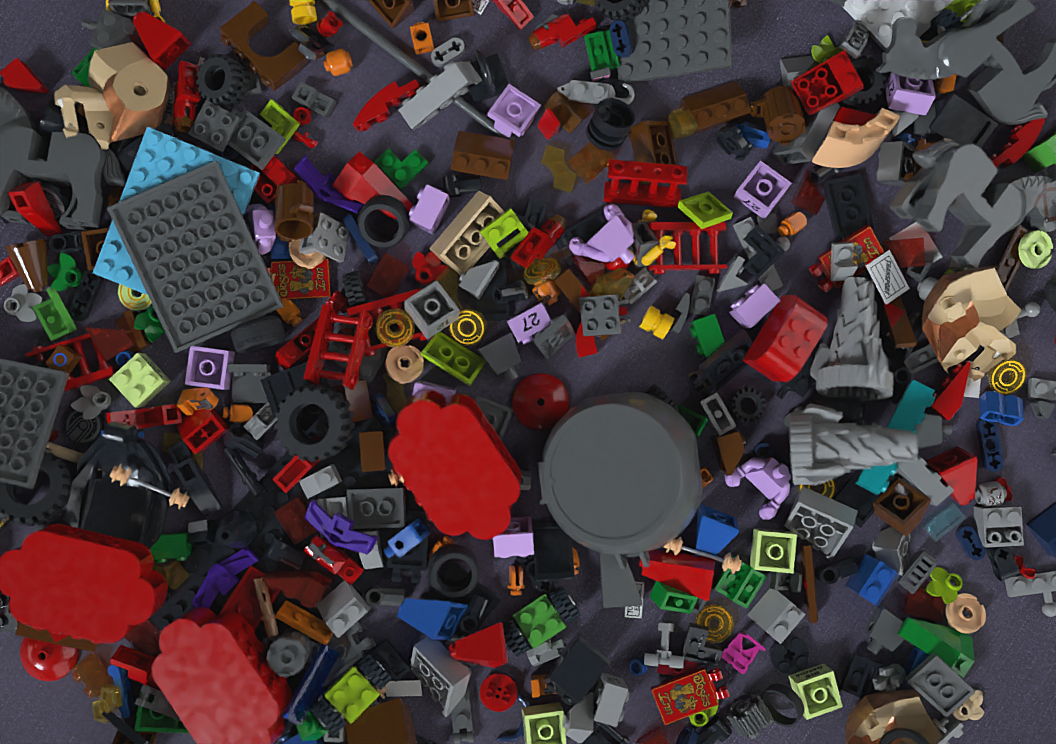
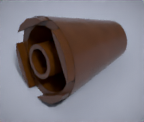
[5,238,48,292]

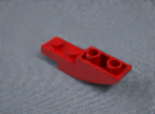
[353,79,420,132]
[988,118,1046,167]

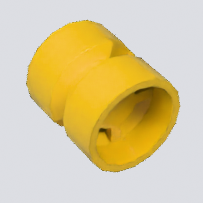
[289,0,317,25]
[639,305,675,340]

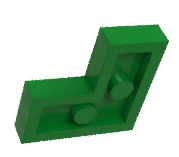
[375,148,429,190]

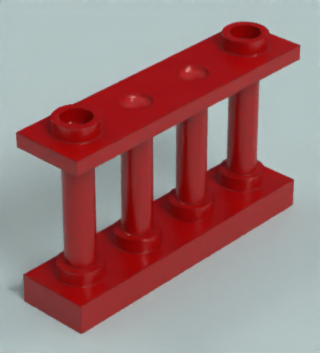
[603,159,687,208]
[647,222,727,274]
[346,288,432,357]
[303,304,373,390]
[25,328,119,392]

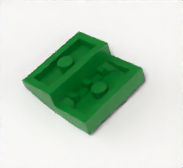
[712,555,767,609]

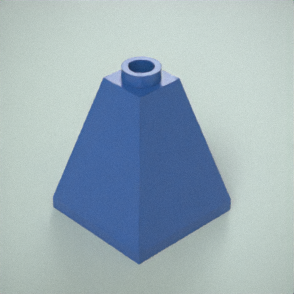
[694,503,739,557]

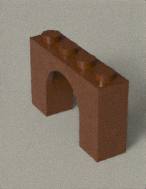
[220,1,309,91]

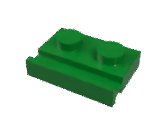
[584,29,620,71]

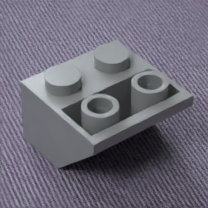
[973,504,1024,548]

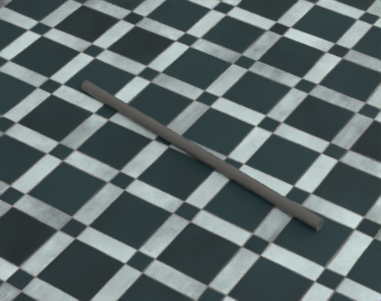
[321,0,514,140]

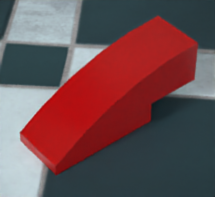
[272,436,322,493]

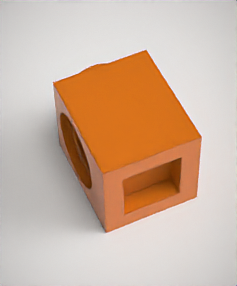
[410,22,434,55]

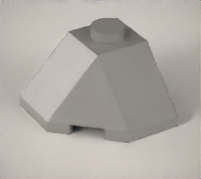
[872,527,911,576]
[562,692,593,743]

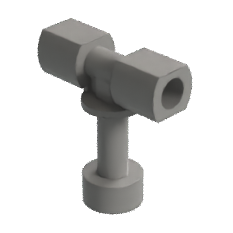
[644,623,684,668]

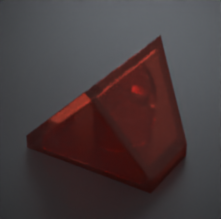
[790,169,825,215]
[85,327,134,361]

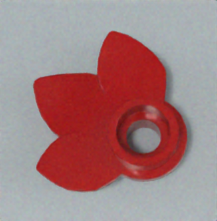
[412,251,450,285]

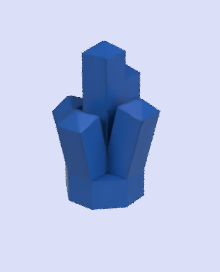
[734,121,771,149]

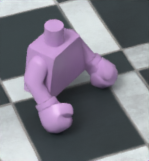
[244,204,276,255]
[569,204,635,264]
[725,457,791,520]

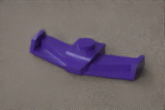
[294,155,364,214]
[304,499,378,555]
[192,546,260,609]

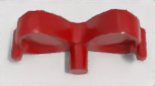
[293,131,318,149]
[994,476,1013,501]
[1014,556,1036,579]

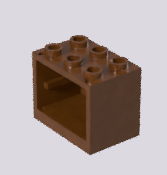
[344,697,417,744]

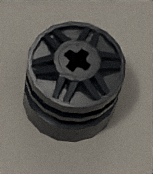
[586,98,635,151]

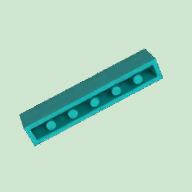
[855,380,935,495]

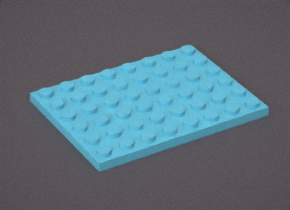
[93,127,260,295]

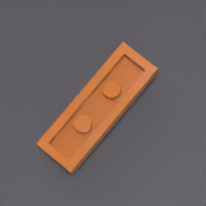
[275,600,334,646]

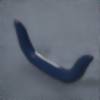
[497,691,531,742]

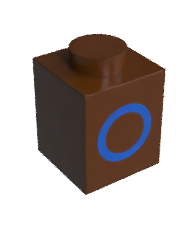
[45,344,82,375]

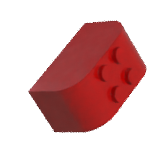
[743,295,828,382]

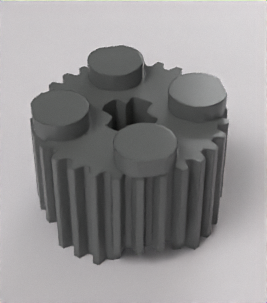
[727,693,774,739]

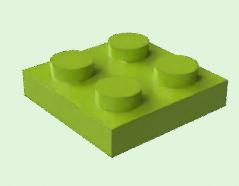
[678,191,733,229]

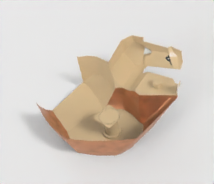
[54,42,170,150]
[922,266,1021,382]
[845,689,941,744]

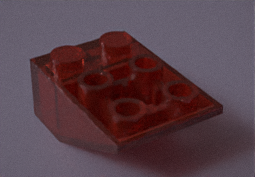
[262,571,332,608]

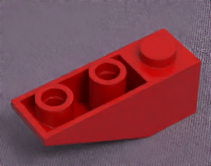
[8,181,63,237]
[274,318,319,370]
[926,361,971,420]

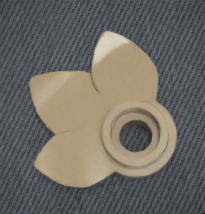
[952,690,984,721]

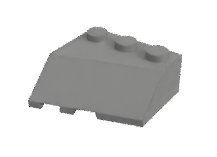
[784,487,858,561]
[410,636,470,717]

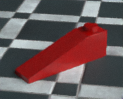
[332,151,413,220]

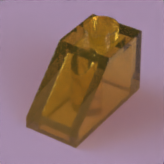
[668,108,698,140]
[590,267,635,300]

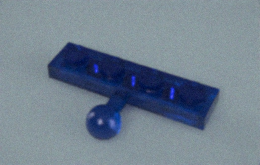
[282,644,340,726]

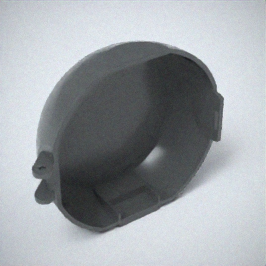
[535,392,703,569]

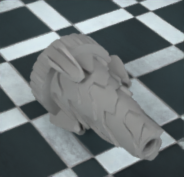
[810,277,893,401]
[790,404,918,485]

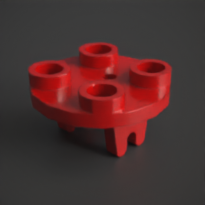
[480,673,518,712]

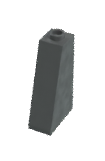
[772,103,840,165]
[599,553,642,608]

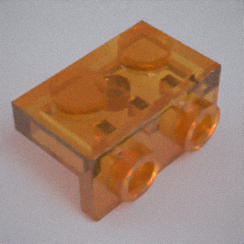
[567,142,614,184]
[71,653,114,700]

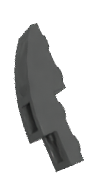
[839,22,870,59]

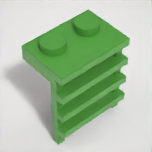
[33,288,77,342]

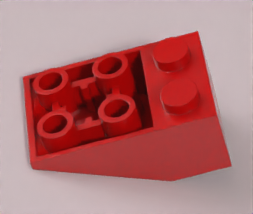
[791,50,864,116]

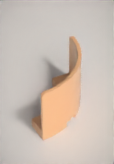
[812,108,900,168]

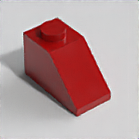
[0,57,50,94]

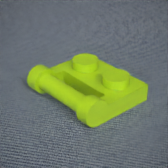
[479,208,529,259]

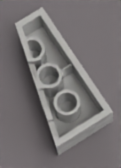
[399,61,482,129]
[895,455,954,506]

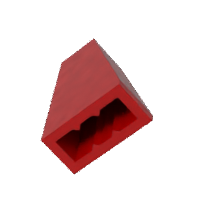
[639,549,715,601]

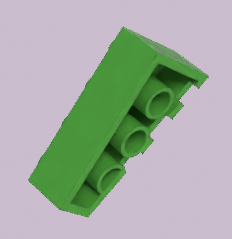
[1022,131,1056,173]

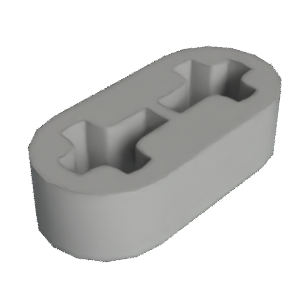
[431,38,465,67]

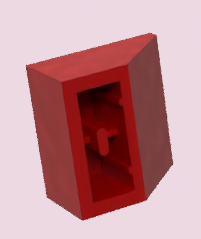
[249,155,300,204]
[176,408,230,454]

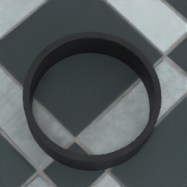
[760,683,804,727]

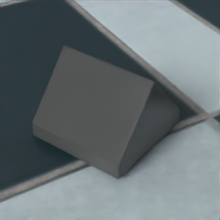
[906,257,932,282]
[1030,400,1055,419]

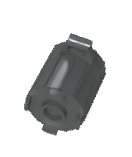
[262,628,324,676]

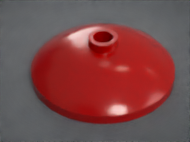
[512,373,569,430]
[20,637,79,681]

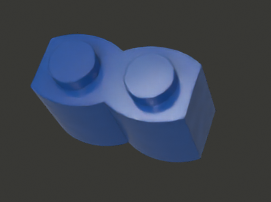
[979,391,1024,426]

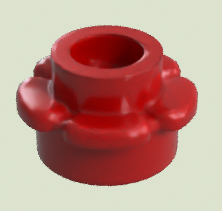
[293,107,311,126]

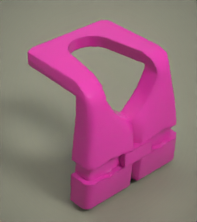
[721,632,766,674]

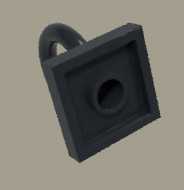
[468,49,508,104]

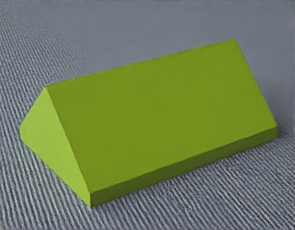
[420,331,485,386]

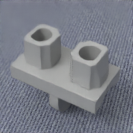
[618,267,657,305]
[243,402,278,440]
[932,714,964,744]

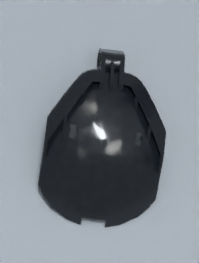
[64,421,173,548]

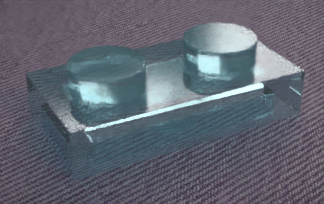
[922,502,966,542]

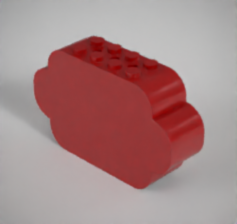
[389,389,522,540]
[0,524,168,644]
[152,607,292,744]

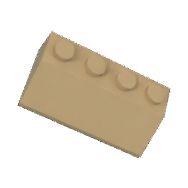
[429,191,504,276]

